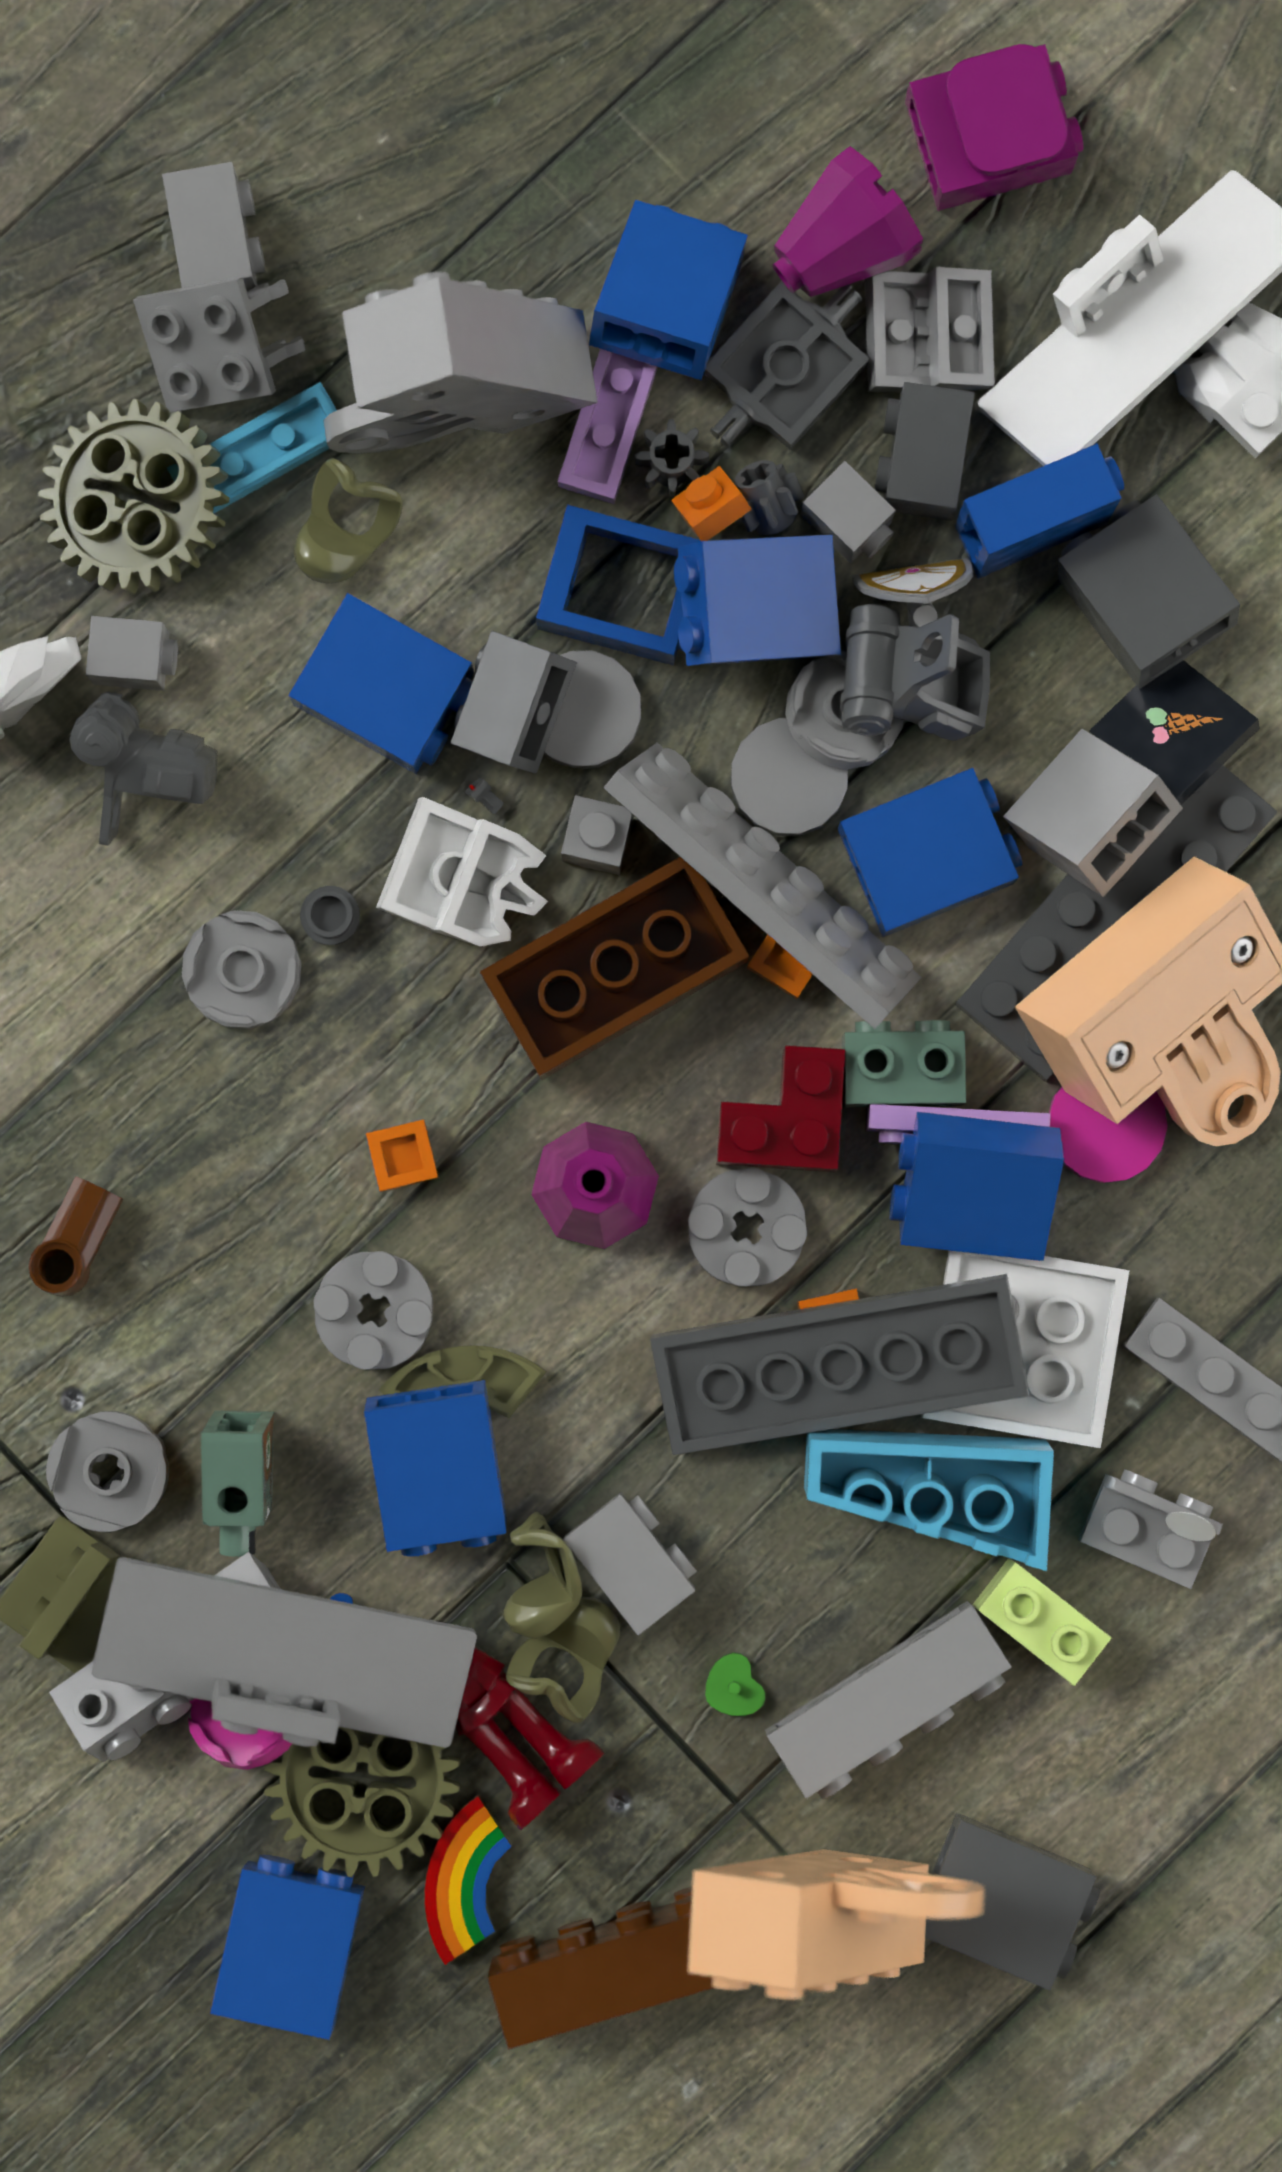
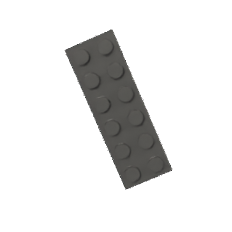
[955,765,1278,1082]
[650,1274,1029,1455]

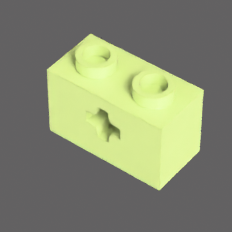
[972,1558,1111,1686]

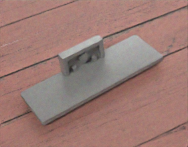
[92,1557,477,1747]

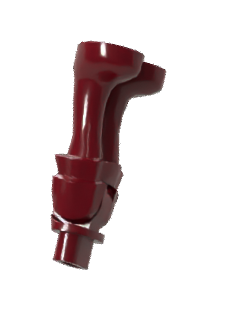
[444,1622,605,1831]

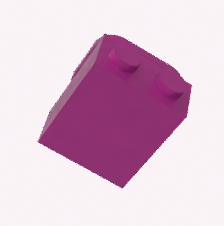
[905,44,1083,211]

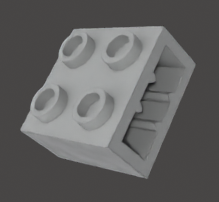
[1003,729,1183,897]

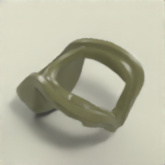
[294,459,403,584]
[503,1512,582,1639]
[506,1596,620,1723]

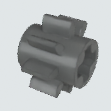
[635,419,709,498]
[733,460,805,535]

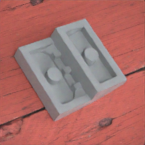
[865,267,995,393]

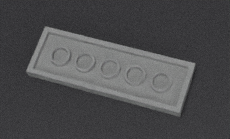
[604,742,922,1029]

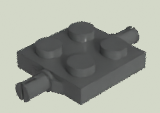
[704,281,870,450]

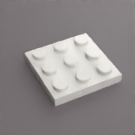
[921,1250,1129,1448]

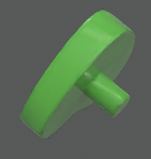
[705,1652,765,1716]

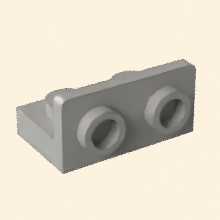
[1078,1469,1224,1589]

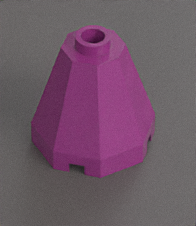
[772,146,923,297]
[531,1121,659,1250]

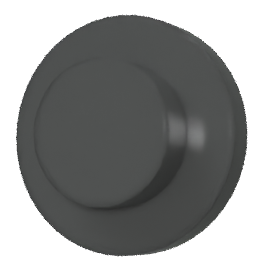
[300,886,360,946]

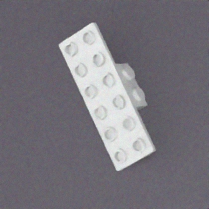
[978,170,1282,466]

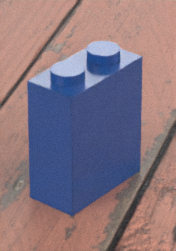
[589,200,748,380]
[955,443,1124,579]
[674,535,841,666]
[288,593,474,774]
[837,768,1023,938]
[890,1112,1064,1261]
[364,1380,507,1556]
[210,1855,365,2040]

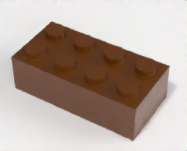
[480,857,749,1081]
[487,1886,716,2050]

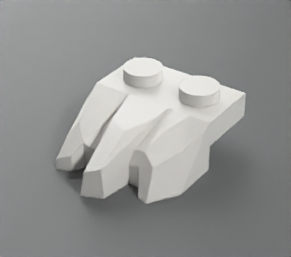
[1174,303,1282,459]
[0,636,82,740]
[376,797,548,947]

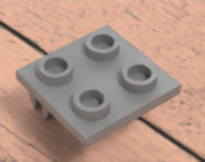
[133,276,306,413]

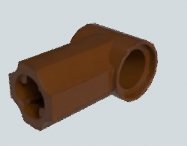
[28,1176,124,1297]

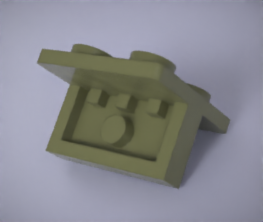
[0,1516,122,1673]

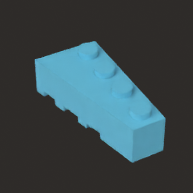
[804,1429,1054,1571]

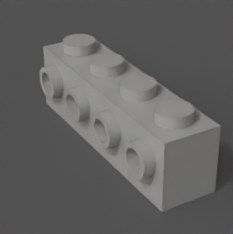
[49,1552,280,1762]
[765,1601,1012,1799]

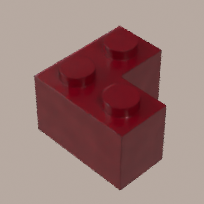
[716,1045,845,1172]

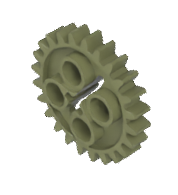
[38,399,230,594]
[264,1726,461,1877]

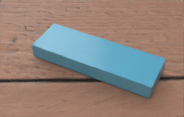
[167,382,337,513]

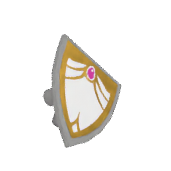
[852,558,973,627]

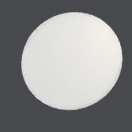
[1166,1512,1216,1541]

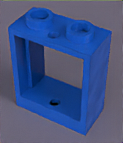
[536,505,700,666]

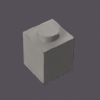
[801,461,896,564]
[85,616,178,691]
[561,795,633,875]

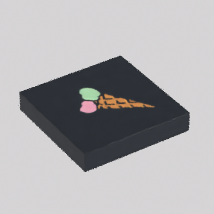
[1089,660,1260,805]

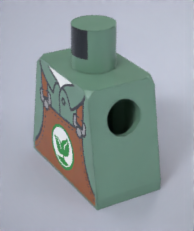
[201,1411,274,1557]

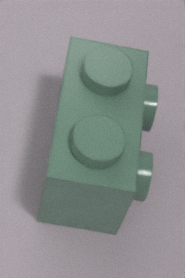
[842,1020,966,1108]

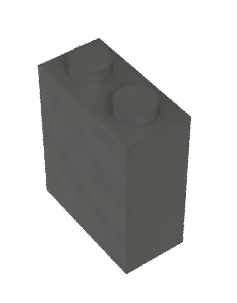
[1058,494,1240,689]
[925,1812,1100,1991]

